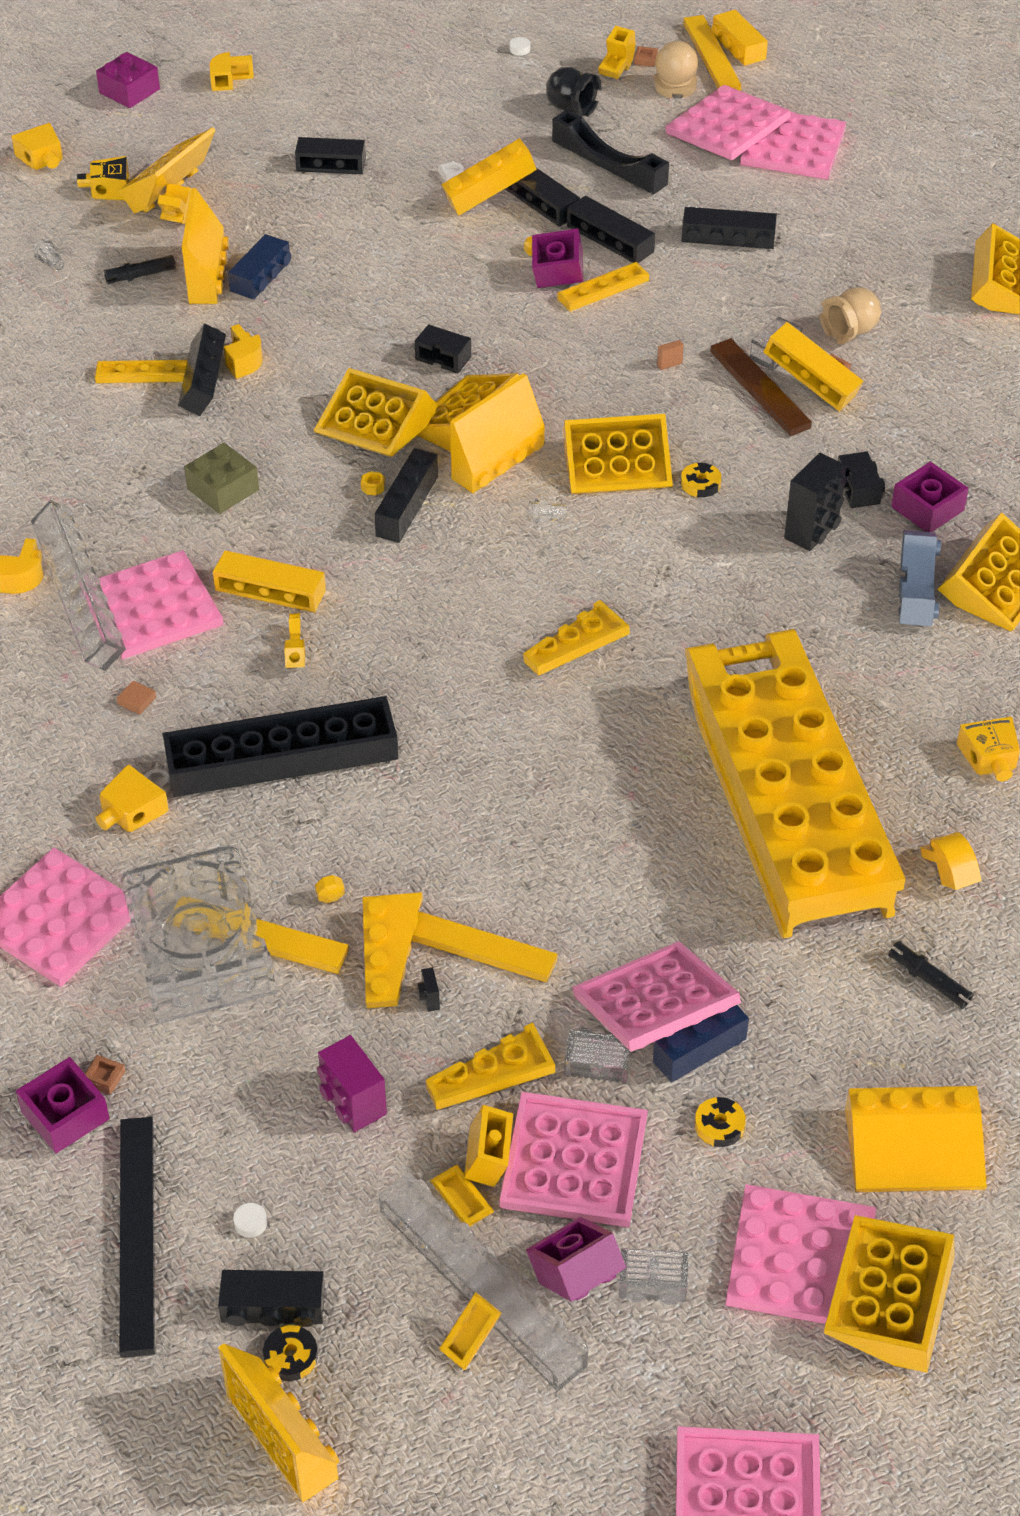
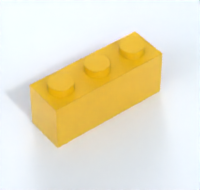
[711,9,768,66]

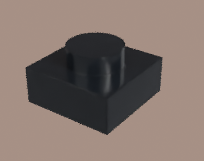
[417,967,440,1012]

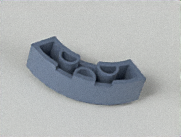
[899,530,941,626]

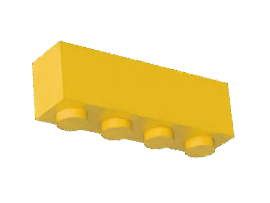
[441,138,537,216]
[763,322,864,412]
[213,550,326,613]

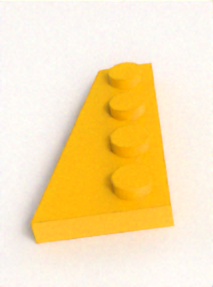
[523,599,630,676]
[362,892,423,1009]
[425,1022,556,1110]

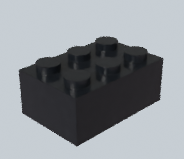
[784,452,847,551]

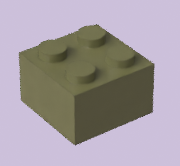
[184,443,259,514]

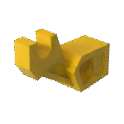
[284,613,306,668]

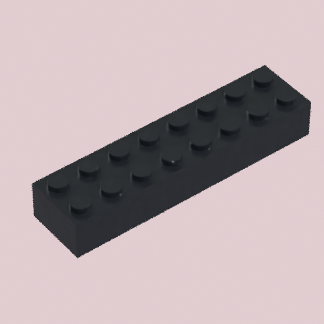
[162,696,399,797]

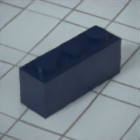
[228,234,291,300]
[653,1005,749,1083]

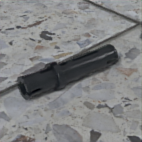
[104,255,176,285]
[888,940,974,1009]

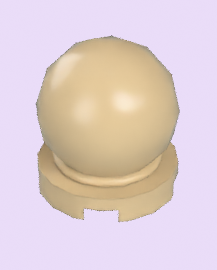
[654,40,698,98]
[819,287,882,344]

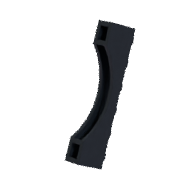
[552,109,669,195]

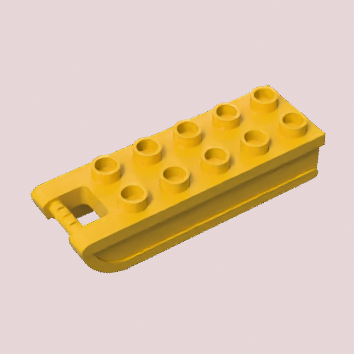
[685,629,906,939]

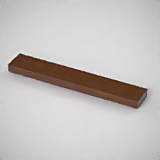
[710,338,812,436]

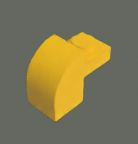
[598,25,636,79]
[209,52,254,91]
[157,183,191,224]
[223,324,263,379]
[0,538,44,594]
[920,832,982,890]

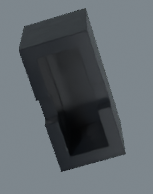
[414,324,471,374]
[838,451,885,508]

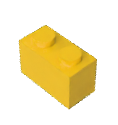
[464,1105,513,1187]

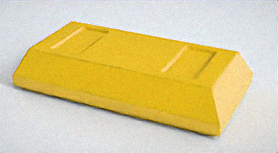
[430,1164,494,1229]
[439,1292,502,1370]

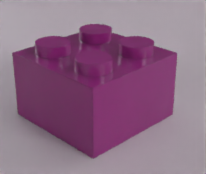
[96,52,160,108]
[532,229,584,288]
[891,461,969,532]
[317,1035,387,1133]
[16,1057,110,1154]
[526,1217,626,1302]

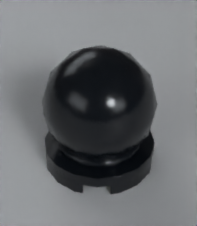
[546,67,602,117]

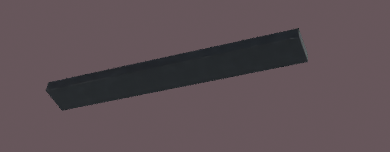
[119,1117,155,1358]

